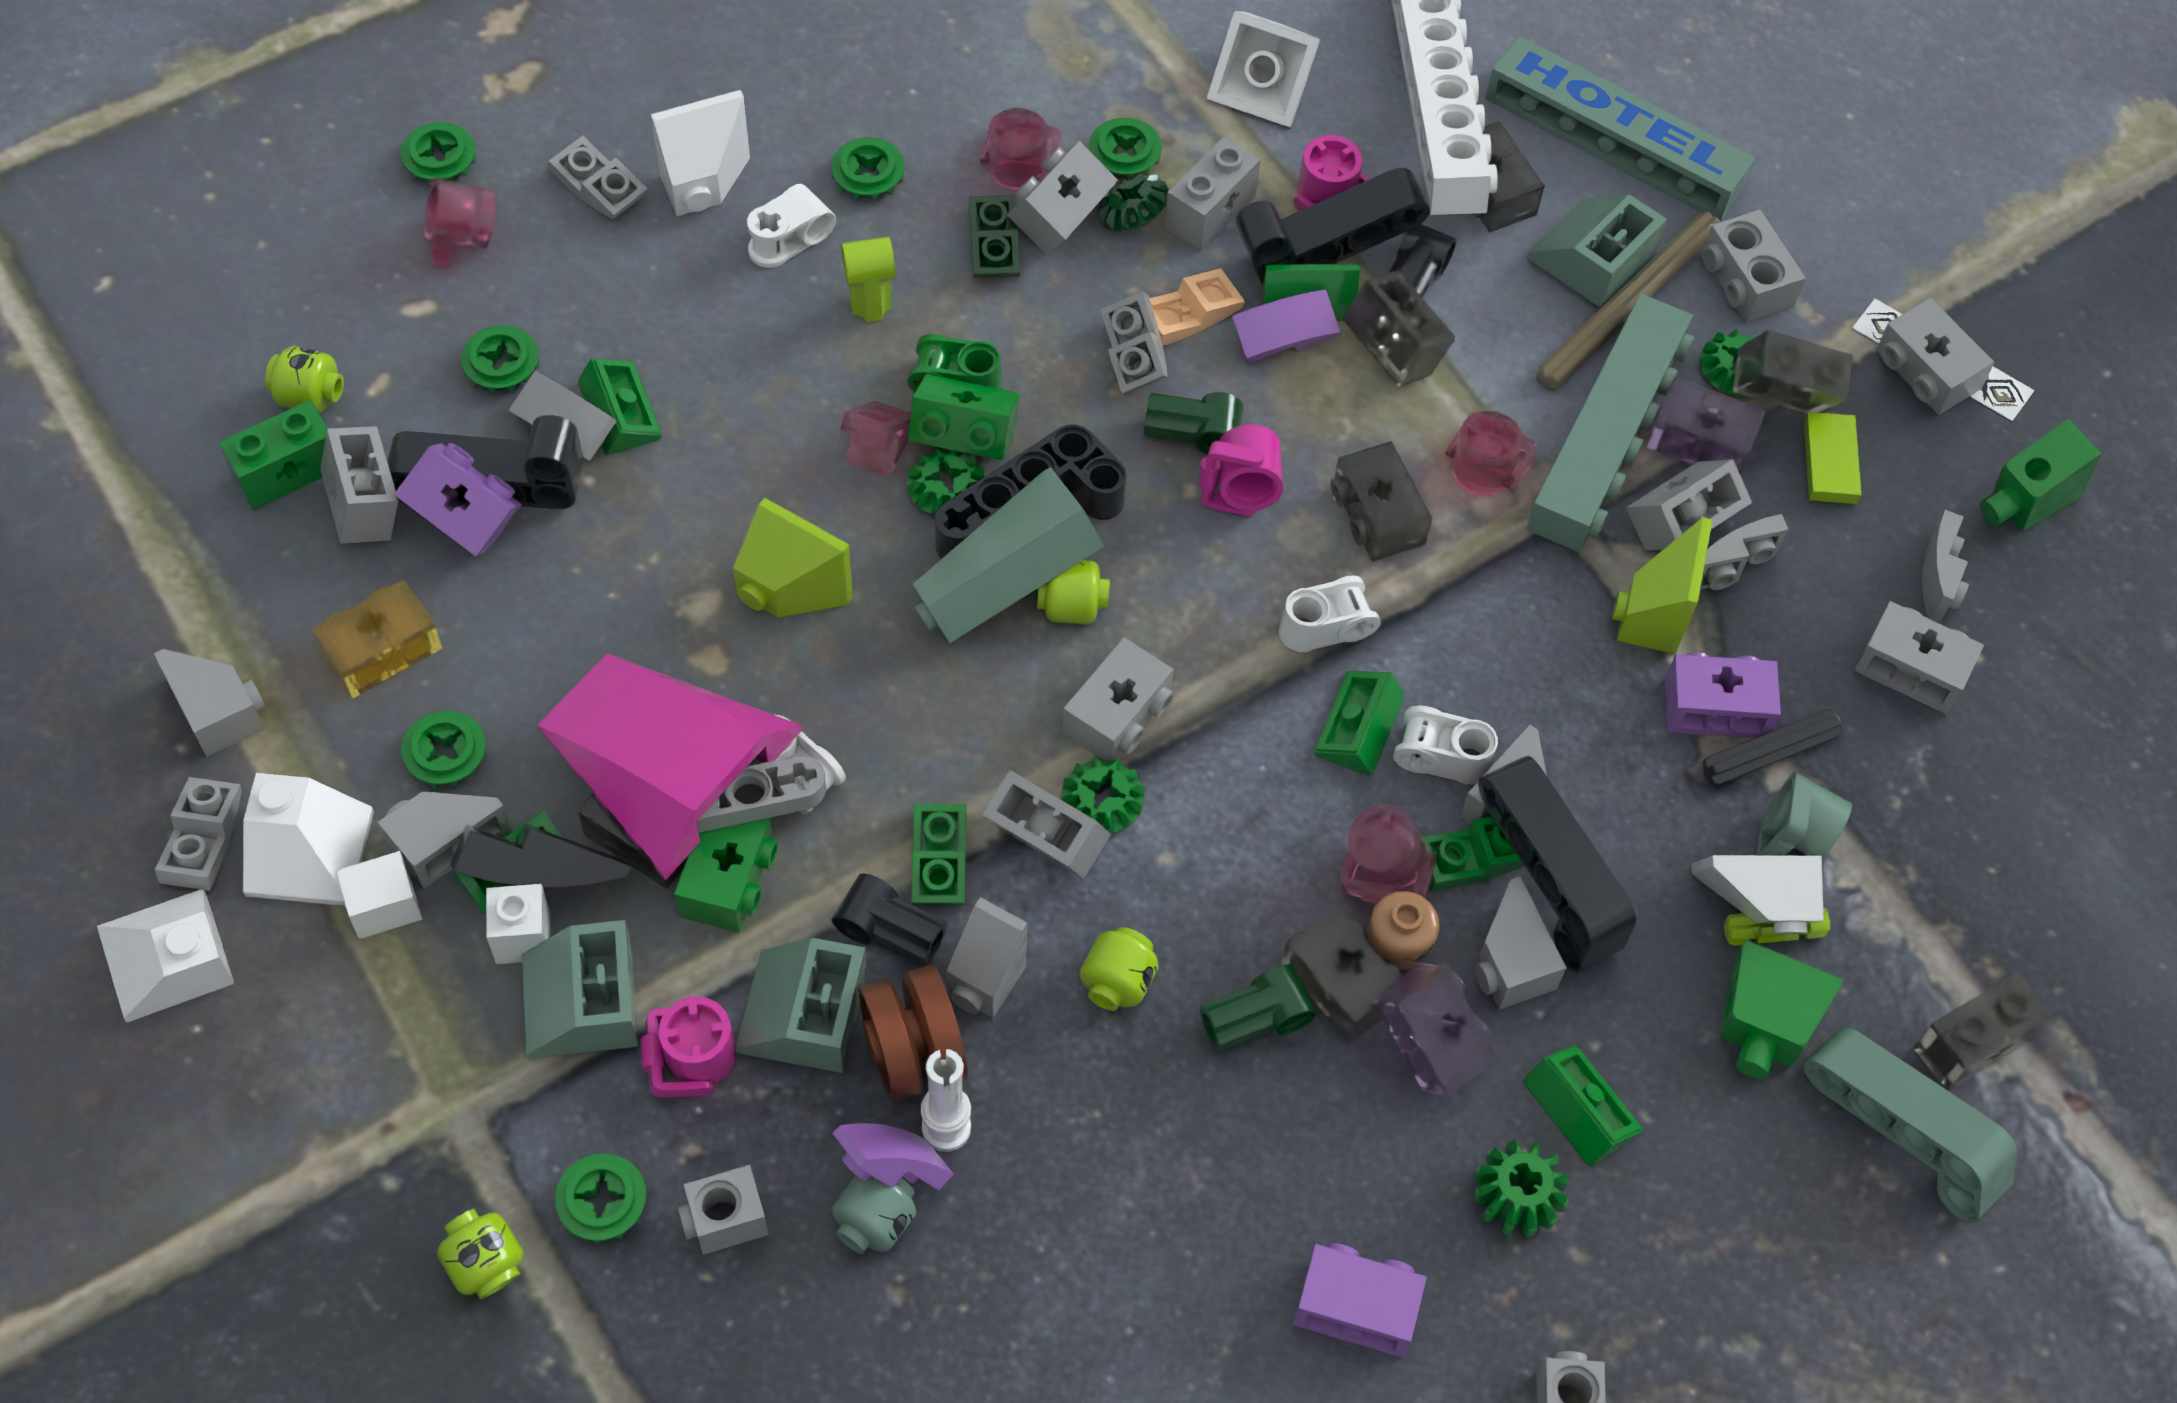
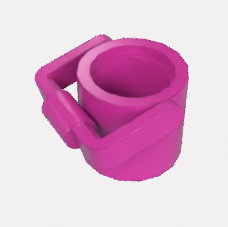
[1293,135,1371,211]
[1198,424,1283,516]
[640,996,737,1098]

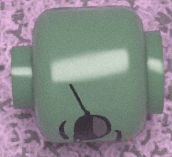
[832,1175,916,1254]

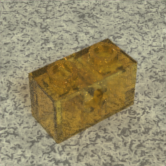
[312,579,443,699]

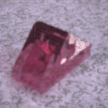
[840,401,911,475]

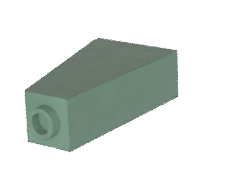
[913,467,1104,643]

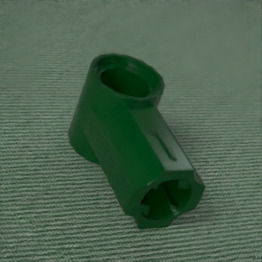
[1144,392,1244,455]
[1199,964,1317,1052]

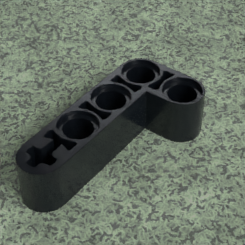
[1236,168,1430,285]
[387,415,583,509]
[935,424,1127,559]
[1478,756,1636,972]

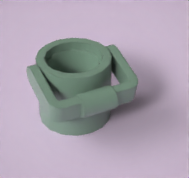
[1756,772,1852,859]

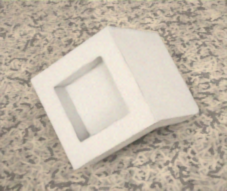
[337,851,423,938]

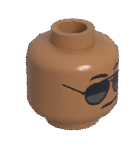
[1366,891,1440,970]

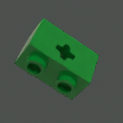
[908,374,1020,461]
[218,400,328,511]
[674,805,779,933]

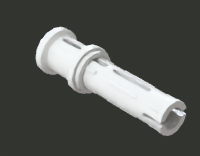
[921,1049,971,1152]

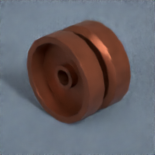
[857,964,968,1102]

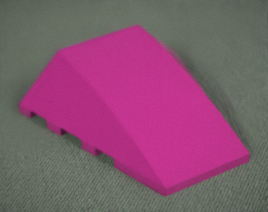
[537,653,802,880]

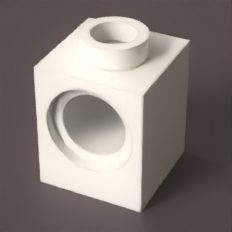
[486,884,550,964]

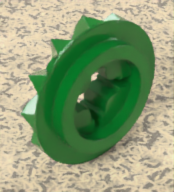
[1089,118,1162,180]
[401,122,476,186]
[831,137,905,201]
[461,325,539,395]
[1700,328,1778,396]
[907,447,985,515]
[401,711,486,789]
[1061,755,1144,834]
[555,1153,647,1244]

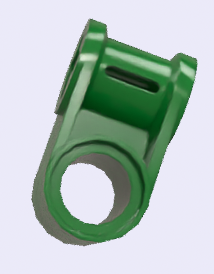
[907,334,1002,393]

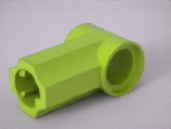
[841,236,896,322]

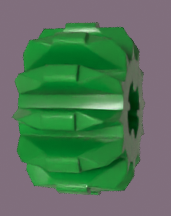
[1473,1139,1569,1238]

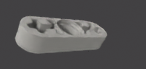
[697,756,826,833]

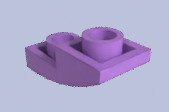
[1232,289,1342,363]
[832,1123,954,1190]

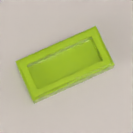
[1803,412,1861,504]

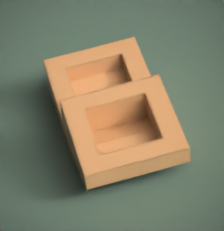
[1149,268,1245,346]

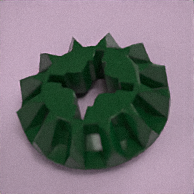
[1098,173,1169,231]

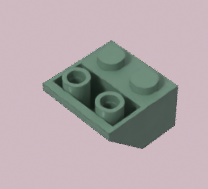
[1527,194,1667,308]
[522,920,639,1059]
[735,938,867,1073]

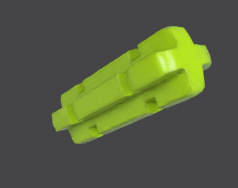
[1724,907,1830,946]

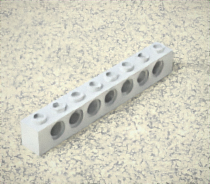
[1391,0,1498,215]

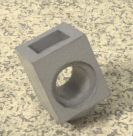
[678,1165,769,1255]
[1536,1351,1606,1403]

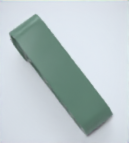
[1803,1027,2017,1223]

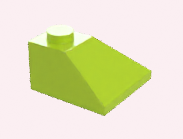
[733,497,853,618]
[1612,517,1713,654]

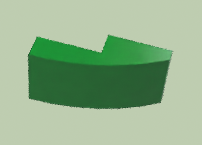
[911,804,966,905]
[1414,817,1525,892]

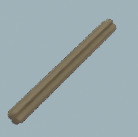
[1536,211,1720,390]

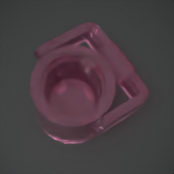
[980,108,1062,190]
[425,178,496,266]
[1445,411,1537,496]
[1340,805,1437,903]

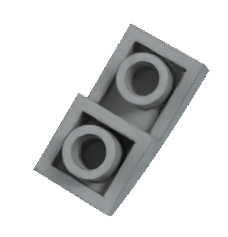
[548,135,648,220]
[1100,291,1168,395]
[508,371,616,461]
[1922,509,1969,623]
[1700,514,1789,590]
[155,777,242,891]

